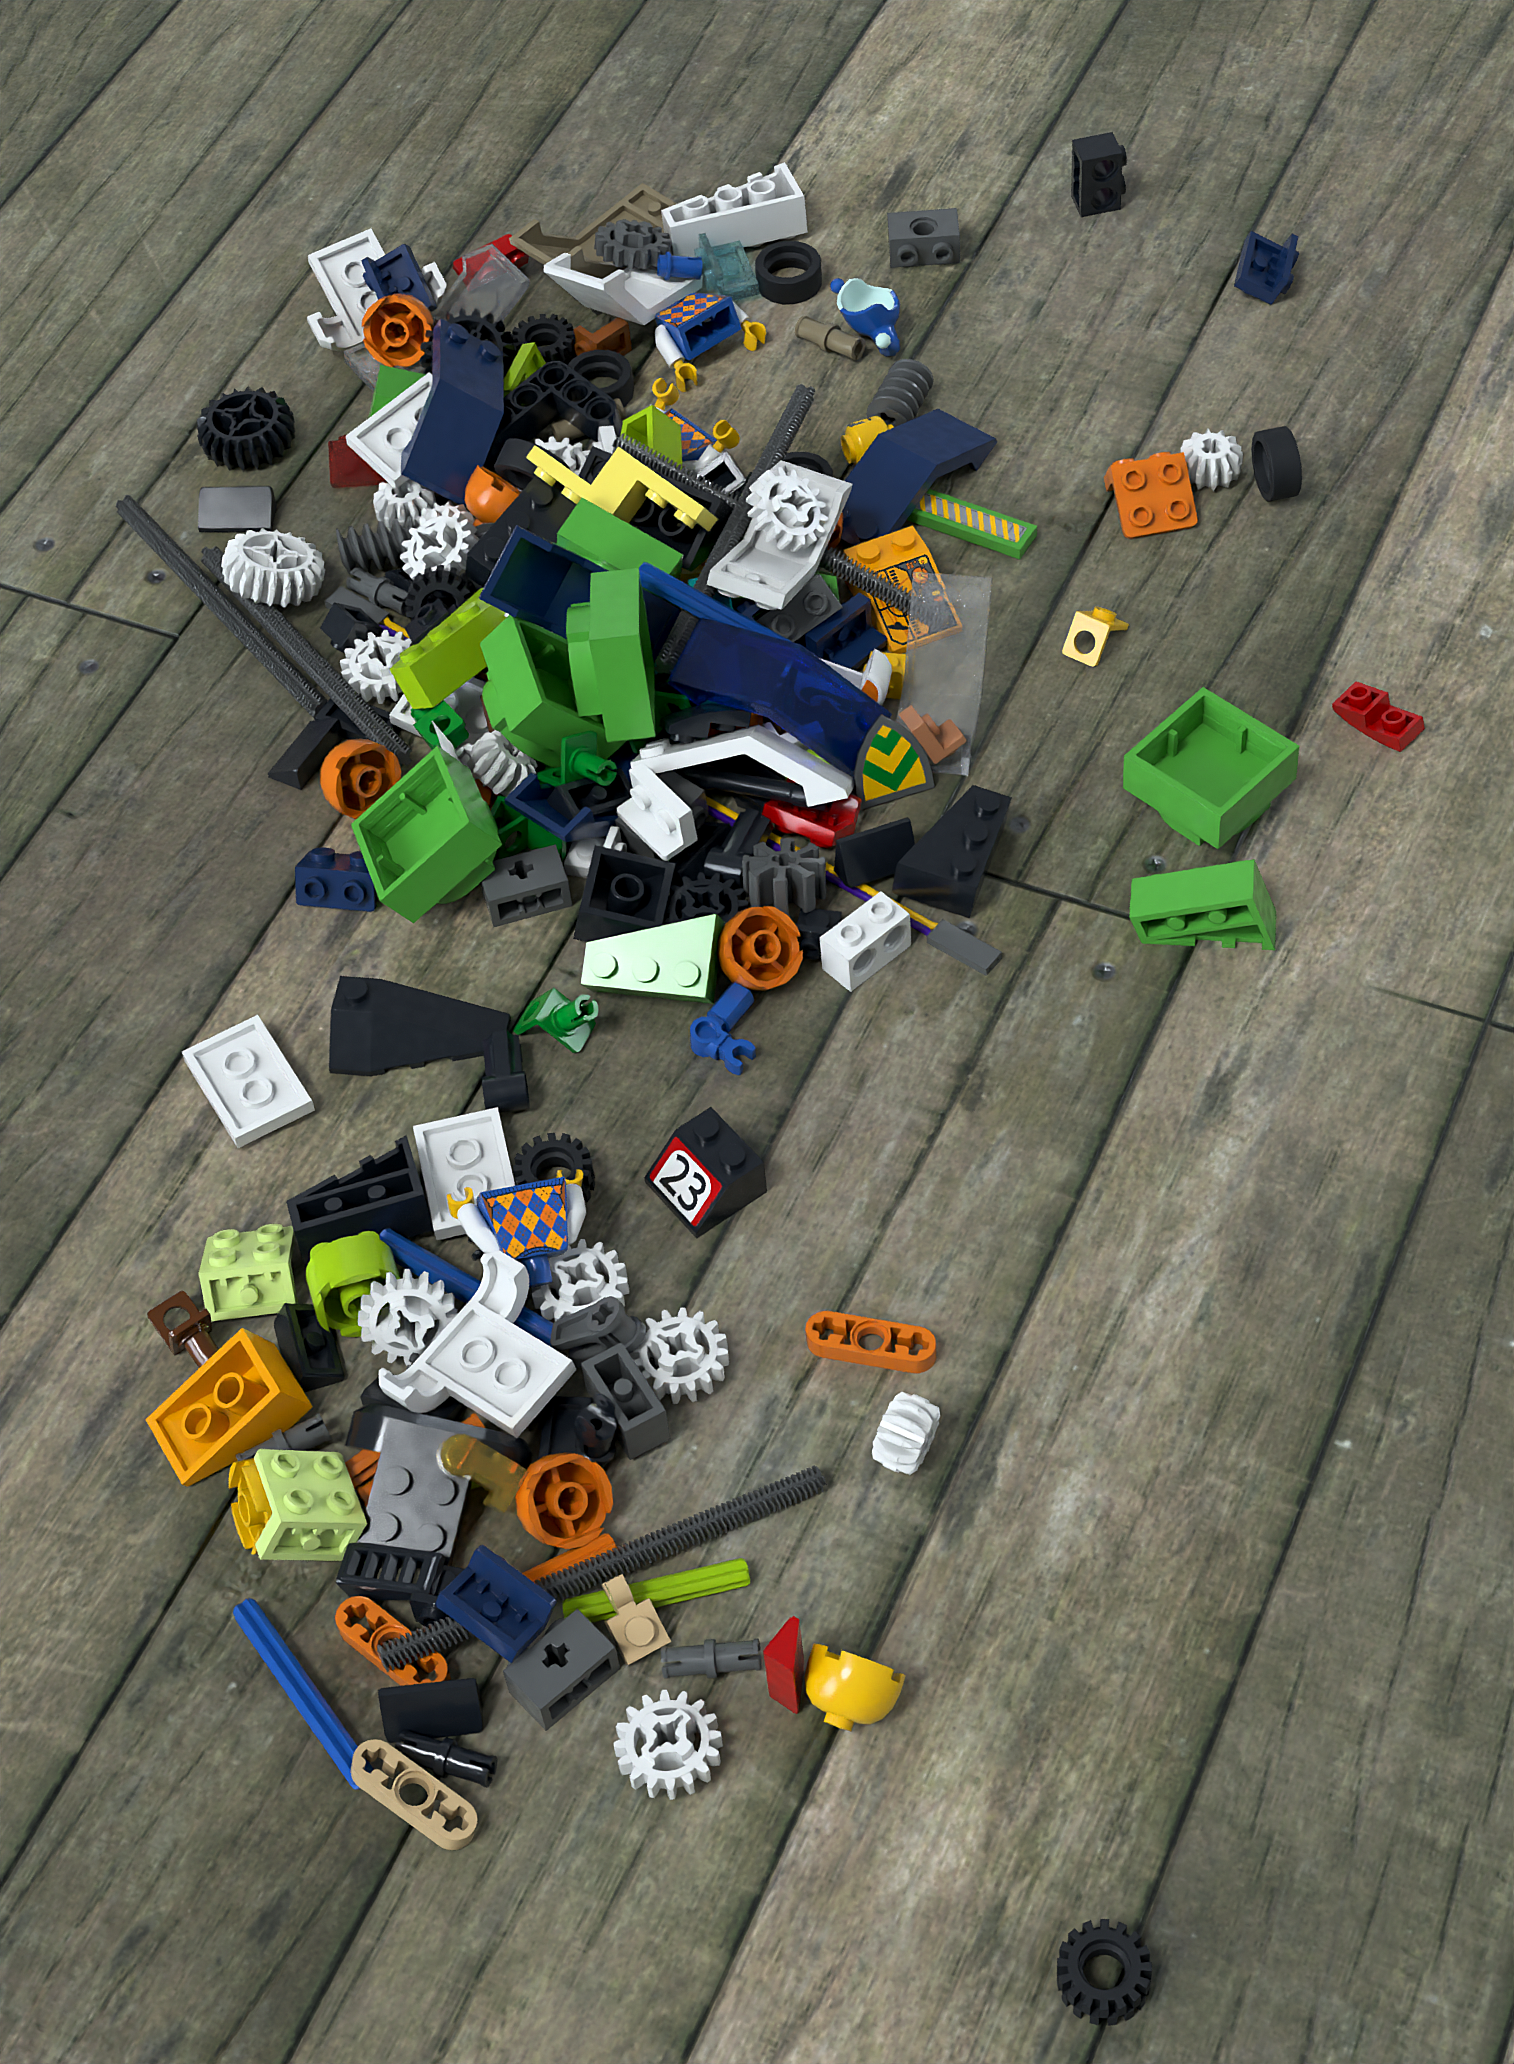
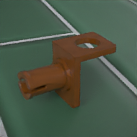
[147,1291,219,1368]

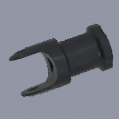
[574,1393,616,1466]

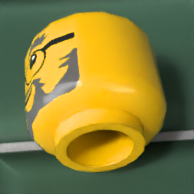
[841,416,894,465]

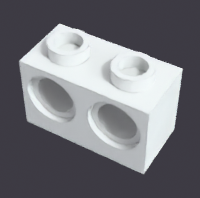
[820,891,911,992]

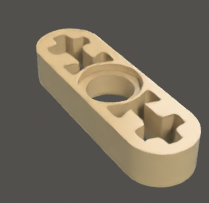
[351,1739,477,1850]

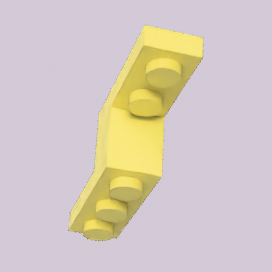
[526,445,718,532]

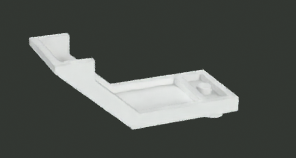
[544,253,703,325]
[707,460,853,610]
[630,725,854,807]

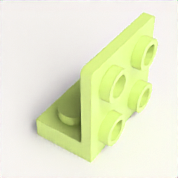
[199,1224,298,1322]
[254,1449,367,1561]

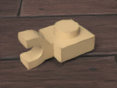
[601,1574,671,1665]

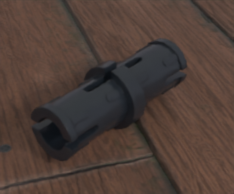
[395,1729,498,1788]

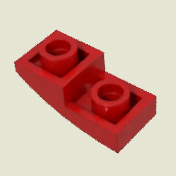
[1332,681,1425,752]

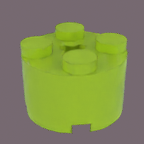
[306,1231,401,1337]

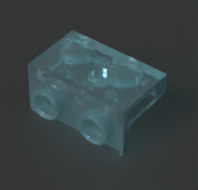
[694,233,759,301]

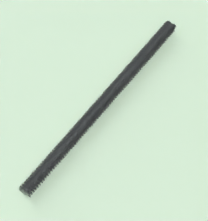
[654,384,816,675]
[612,433,950,632]
[116,495,328,718]
[201,546,412,766]
[377,1466,827,1672]

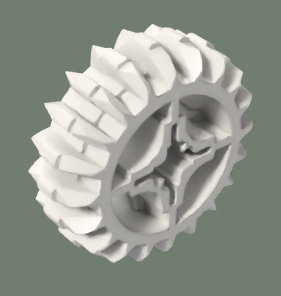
[221,528,325,608]

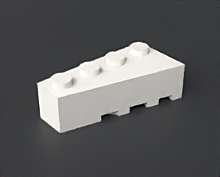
[661,162,808,257]

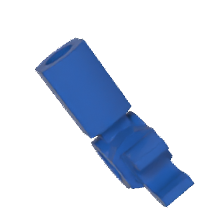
[690,982,756,1075]

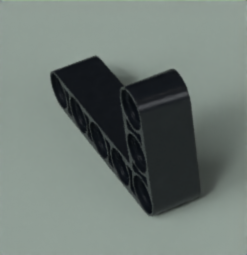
[439,361,623,500]

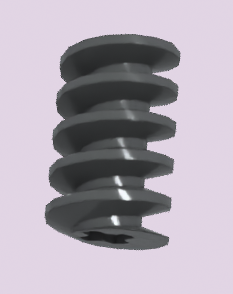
[866,359,934,427]
[336,516,413,575]

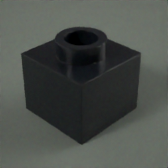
[320,602,382,653]

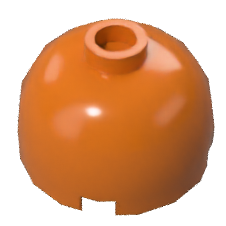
[362,293,434,367]
[464,465,521,526]
[320,739,402,819]
[717,906,803,991]
[515,1452,613,1549]

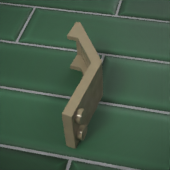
[509,183,677,279]

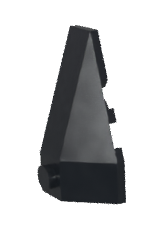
[579,446,734,572]
[329,976,511,1077]

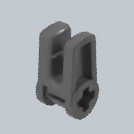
[550,1296,646,1368]

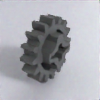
[594,219,671,270]

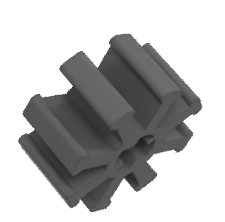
[742,838,826,915]

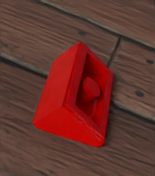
[763,1616,805,1714]

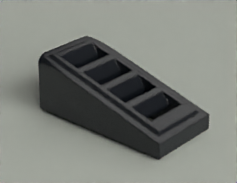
[336,1543,446,1600]

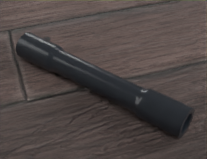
[676,764,833,812]

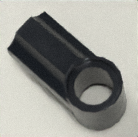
[704,808,774,889]
[482,1030,530,1113]

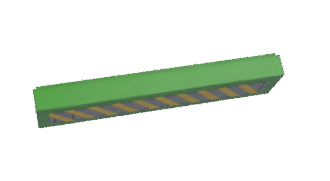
[907,489,1037,559]

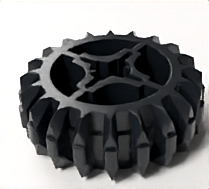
[420,307,517,379]
[197,386,295,472]

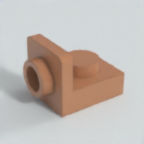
[898,705,967,764]

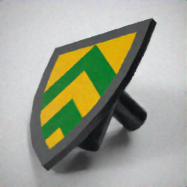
[854,714,935,810]

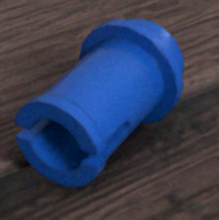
[657,252,702,280]

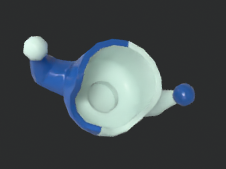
[830,278,900,357]

